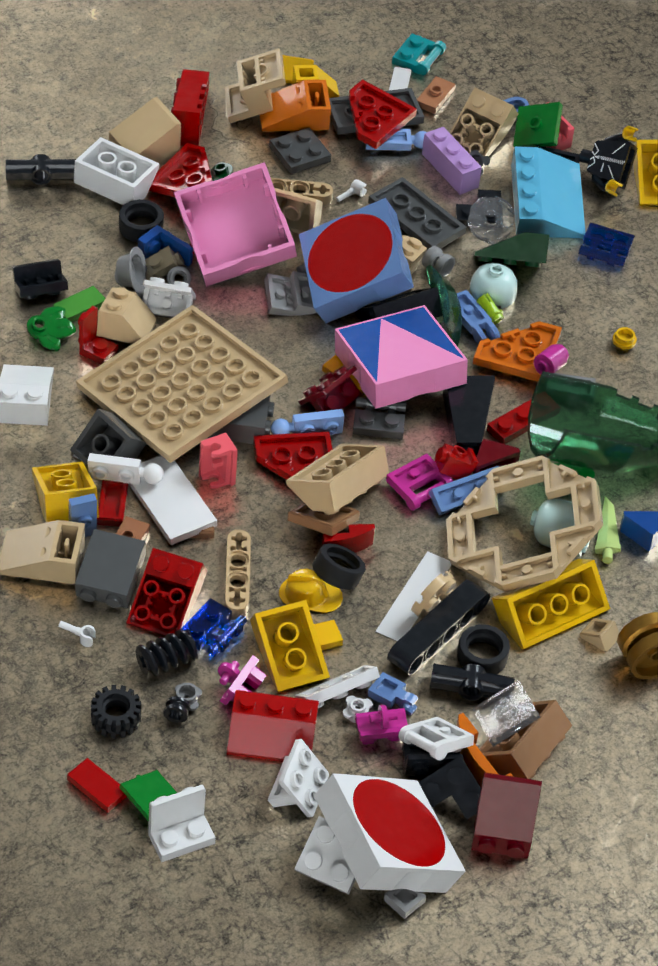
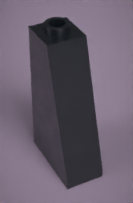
[443,375,495,457]

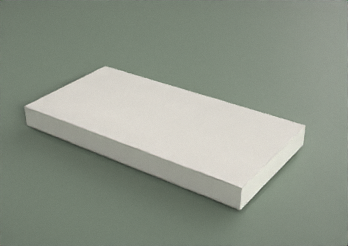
[128,455,217,545]

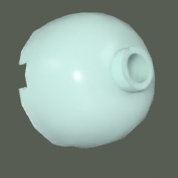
[470,263,517,309]

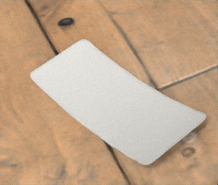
[389,67,411,90]

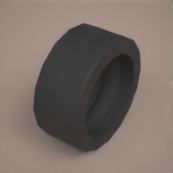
[119,199,164,242]
[312,544,366,590]
[457,624,510,674]

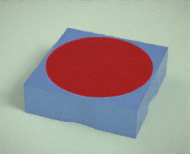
[299,198,414,323]

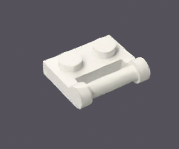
[398,717,474,760]

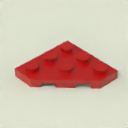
[349,79,417,149]
[149,143,213,197]
[253,432,333,480]

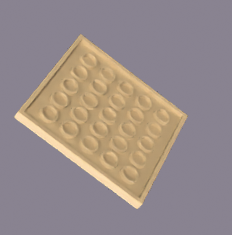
[76,305,288,463]

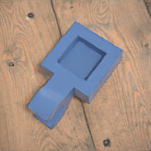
[368,672,418,715]

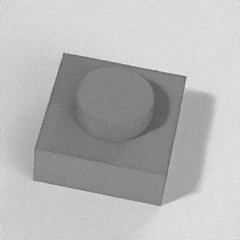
[384,889,426,919]

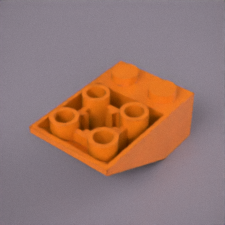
[259,80,331,132]

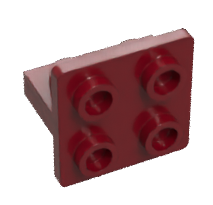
[298,365,361,412]

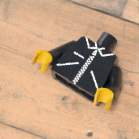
[579,126,638,197]

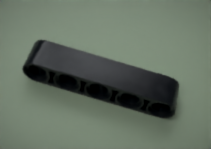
[387,579,491,675]

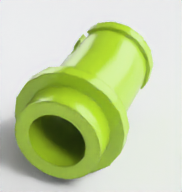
[476,293,504,325]

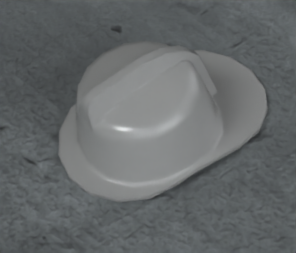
[115,247,147,299]

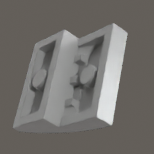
[264,271,317,316]

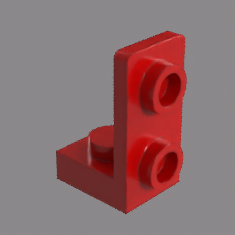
[78,306,118,365]

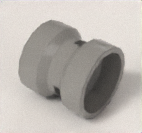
[422,245,455,278]

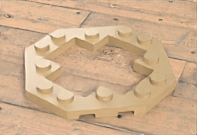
[446,455,603,592]

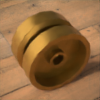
[617,612,658,679]

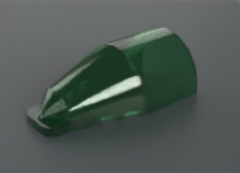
[528,371,658,474]

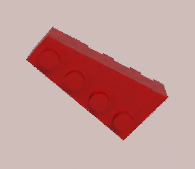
[171,69,210,146]

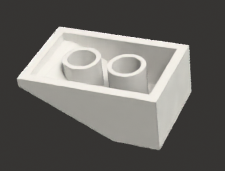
[0,364,54,426]

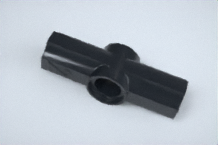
[6,154,76,185]
[430,663,515,701]

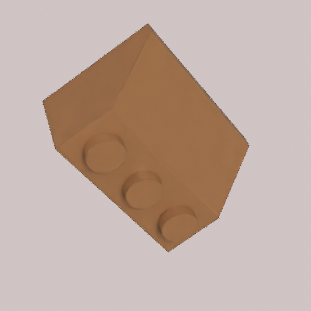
[479,700,572,779]

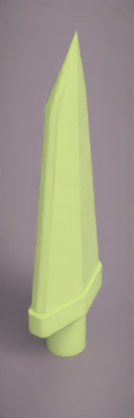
[595,496,621,564]

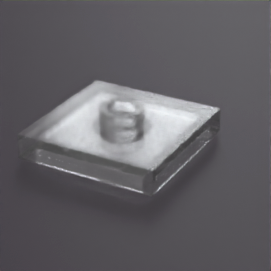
[472,680,540,747]

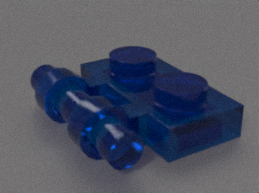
[578,222,635,267]
[181,598,248,657]

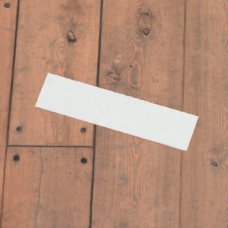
[375,551,452,641]

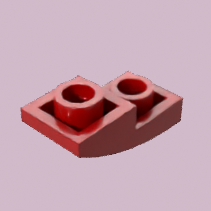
[322,524,375,553]

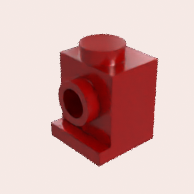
[435,443,479,479]

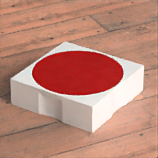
[314,773,466,893]

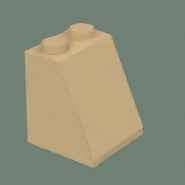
[109,97,181,166]

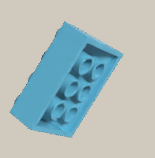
[511,146,586,239]

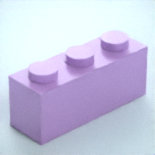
[422,127,482,195]

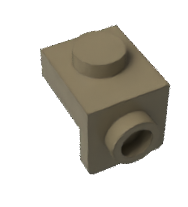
[145,246,185,278]

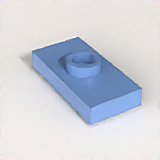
[69,494,97,537]

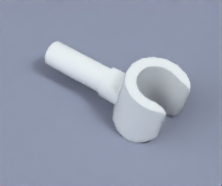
[336,179,367,202]
[58,621,96,647]

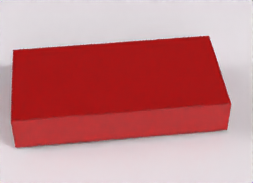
[97,480,128,527]
[67,758,127,813]

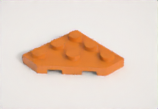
[473,321,562,383]

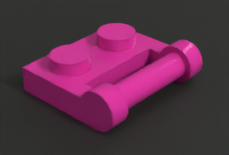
[386,453,453,511]

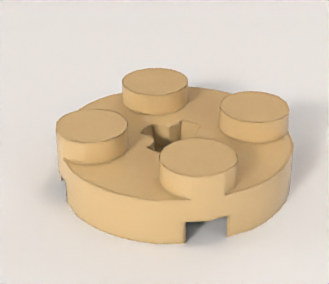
[411,571,457,618]

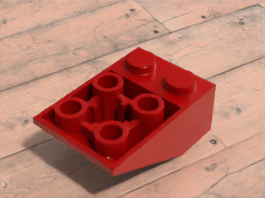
[126,548,207,636]

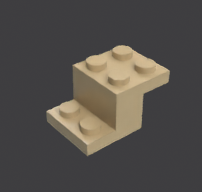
[225,48,286,123]

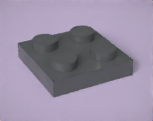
[269,127,331,174]

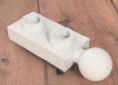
[87,453,163,484]

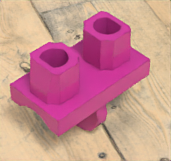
[218,655,267,705]
[355,705,408,745]

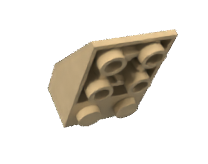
[450,87,519,164]
[0,520,85,584]

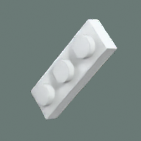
[295,665,380,708]

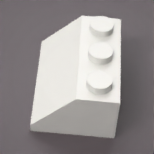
[74,137,159,205]

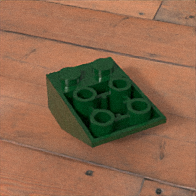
[473,232,549,268]

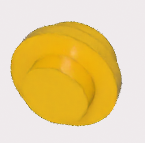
[612,327,637,349]

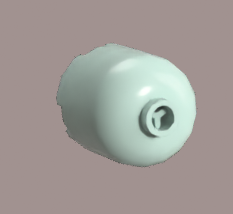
[530,498,590,557]

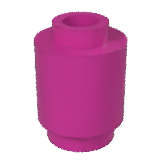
[534,344,569,377]

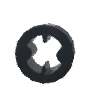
[163,696,190,723]

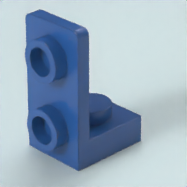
[138,225,193,266]

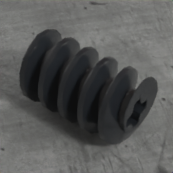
[135,629,198,676]

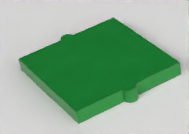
[119,770,177,822]

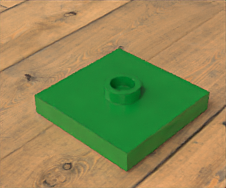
[513,102,563,147]

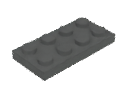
[329,88,424,135]
[368,177,467,250]

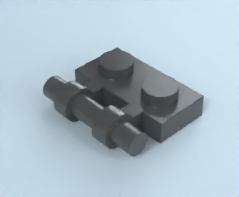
[353,397,406,440]

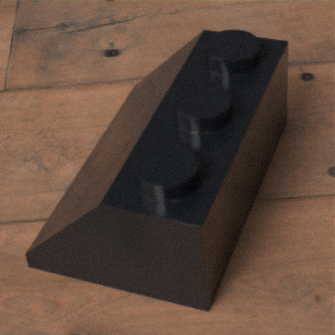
[355,287,445,322]

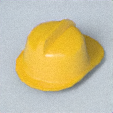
[279,568,343,613]

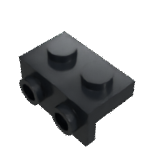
[12,259,68,299]
[402,742,464,777]

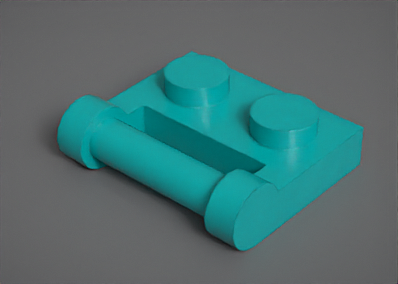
[392,33,447,75]

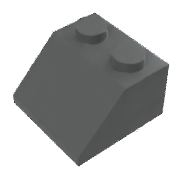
[70,409,146,466]

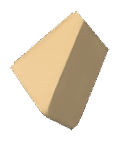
[579,618,619,652]

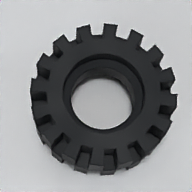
[91,685,142,739]

